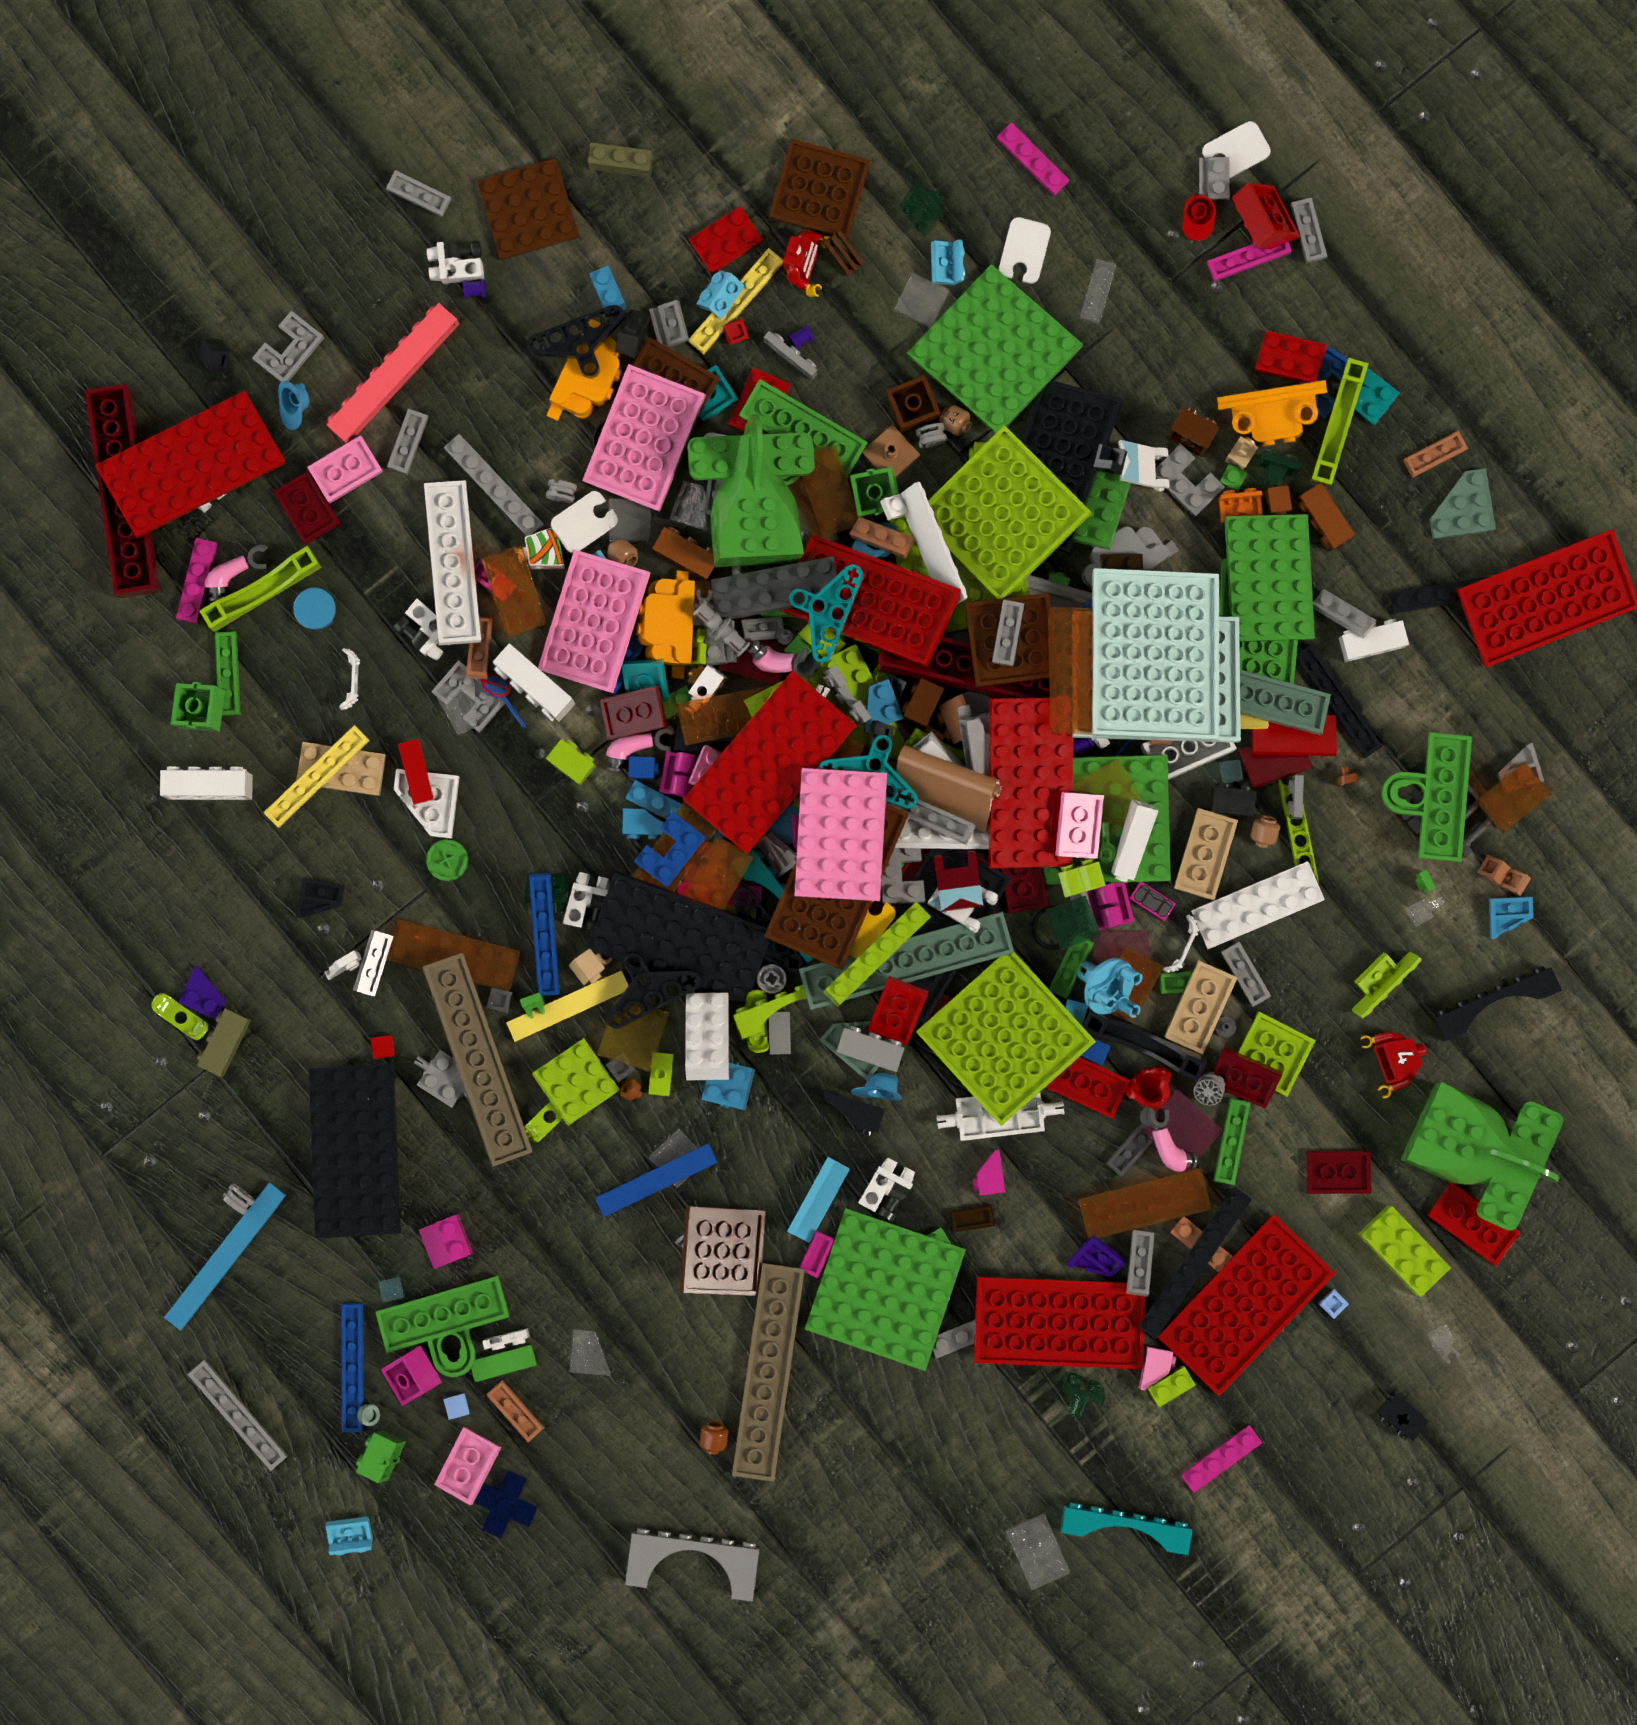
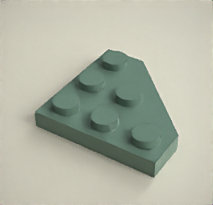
[1429,468,1496,540]
[819,1021,889,1081]

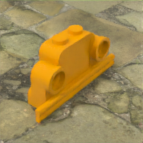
[546,319,623,421]
[1217,380,1327,447]
[636,570,695,679]

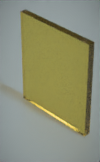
[1073,758,1144,837]
[597,996,669,1071]

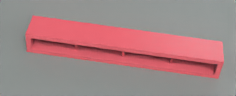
[326,303,459,444]

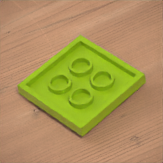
[1238,1012,1316,1097]
[532,1038,620,1126]

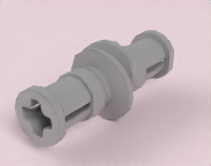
[692,600,751,657]

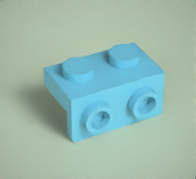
[931,240,965,285]
[696,270,744,319]
[325,1516,373,1555]

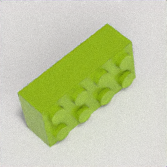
[1357,1205,1451,1297]

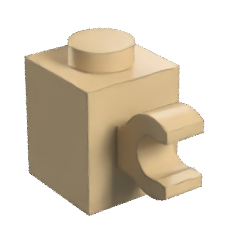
[1225,436,1258,470]
[569,948,612,985]

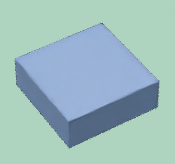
[1318,1289,1349,1319]
[444,1393,470,1420]

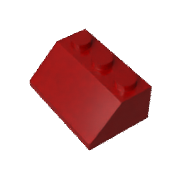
[1232,182,1300,249]

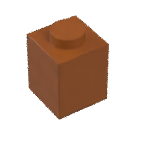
[1265,485,1292,515]

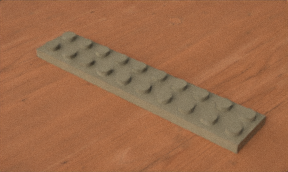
[422,953,533,1167]
[732,1263,805,1482]

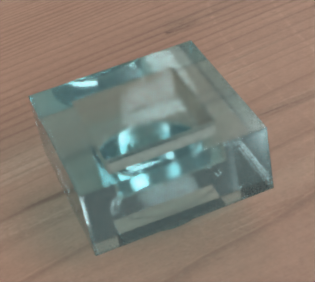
[1218,759,1243,784]
[378,1277,404,1302]

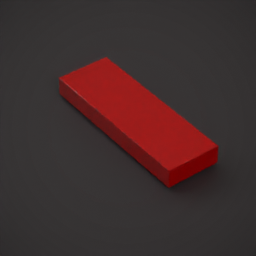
[398,739,434,805]

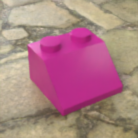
[419,1214,473,1269]
[381,1345,442,1406]

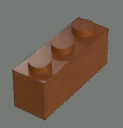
[1297,483,1355,551]
[652,527,714,581]

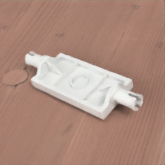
[937,1093,1064,1141]

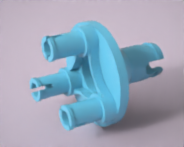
[1077,958,1143,1018]

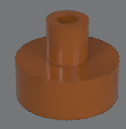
[1336,766,1359,786]
[620,1078,642,1101]

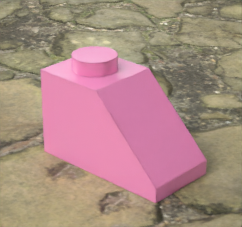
[1138,1346,1176,1390]

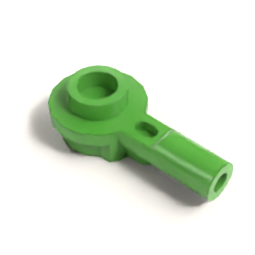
[1098,821,1117,863]

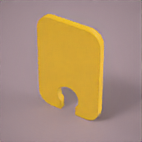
[850,901,896,959]

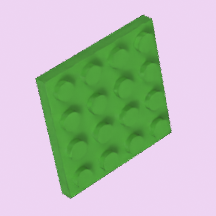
[1074,470,1131,550]

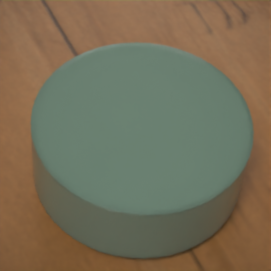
[357,1404,380,1426]

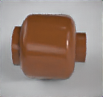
[700,1421,728,1455]

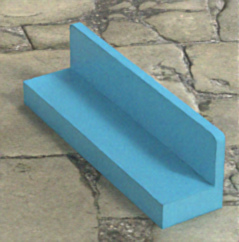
[787,1157,849,1242]

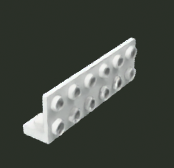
[880,482,967,604]

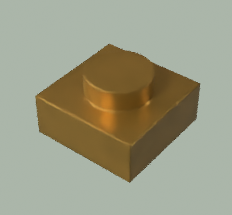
[687,664,705,686]

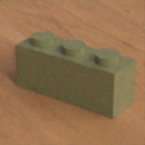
[588,143,653,178]
[197,1008,251,1077]

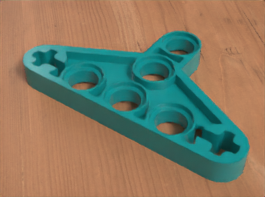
[789,564,864,663]
[819,735,918,809]

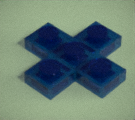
[473,1470,539,1538]

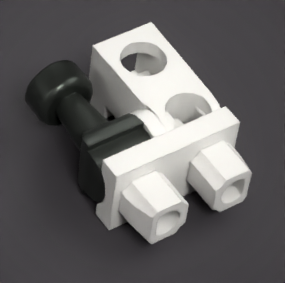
[427,241,484,284]
[393,599,444,661]
[563,872,609,930]
[858,1158,915,1222]

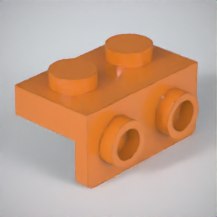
[1218,488,1263,523]

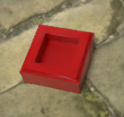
[722,318,749,345]
[371,1035,395,1059]

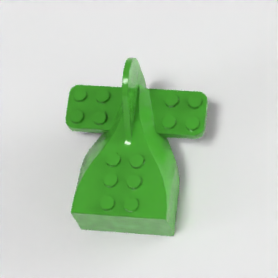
[687,414,815,567]
[1401,1082,1563,1230]

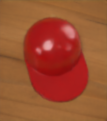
[1182,194,1216,241]

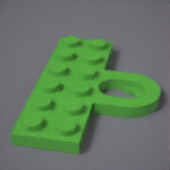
[739,379,868,485]
[1381,732,1472,863]
[375,1276,510,1377]

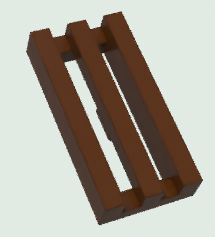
[823,230,865,276]

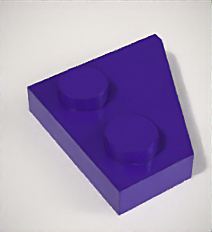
[178,966,227,1019]
[1067,1235,1126,1278]

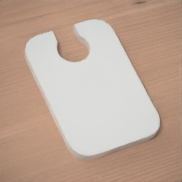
[1202,121,1271,178]
[999,218,1051,284]
[551,491,618,553]

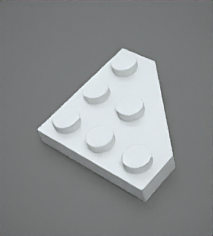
[394,769,460,839]

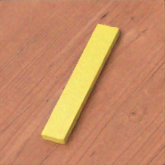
[688,248,783,355]
[263,725,370,828]
[507,970,629,1042]

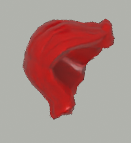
[1126,1066,1171,1110]

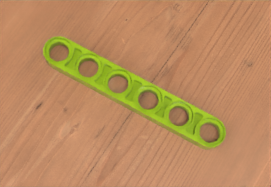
[1278,774,1319,884]

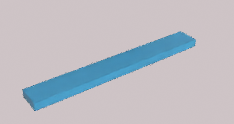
[164,1182,287,1331]

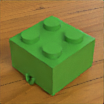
[850,467,899,517]
[171,682,225,732]
[356,1430,406,1483]

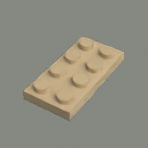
[296,742,386,796]
[1173,808,1238,901]
[1164,960,1237,1054]

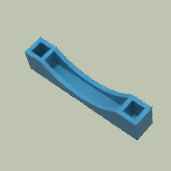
[622,808,733,843]

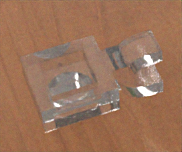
[1405,896,1445,927]

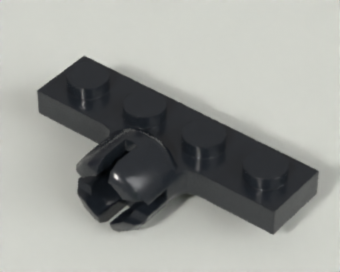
[863,720,898,771]

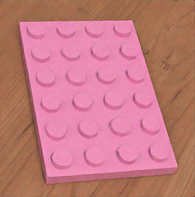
[582,364,706,512]
[538,550,651,693]
[794,768,887,901]

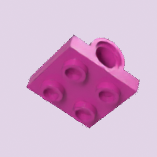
[659,751,698,797]
[1086,882,1134,931]

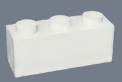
[1339,619,1409,662]

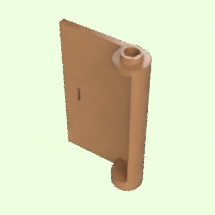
[896,745,1002,833]

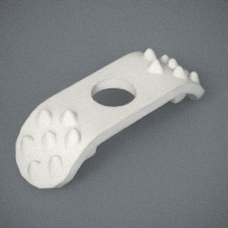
[339,648,360,710]
[1163,914,1199,973]

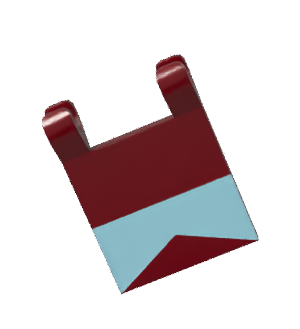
[934,850,983,912]

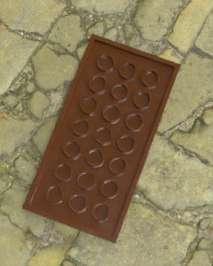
[764,803,909,970]

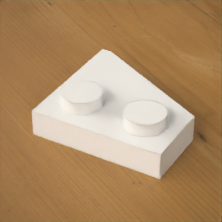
[325,951,363,980]
[482,1328,530,1350]

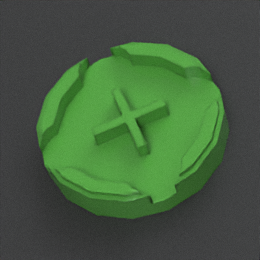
[426,839,469,881]

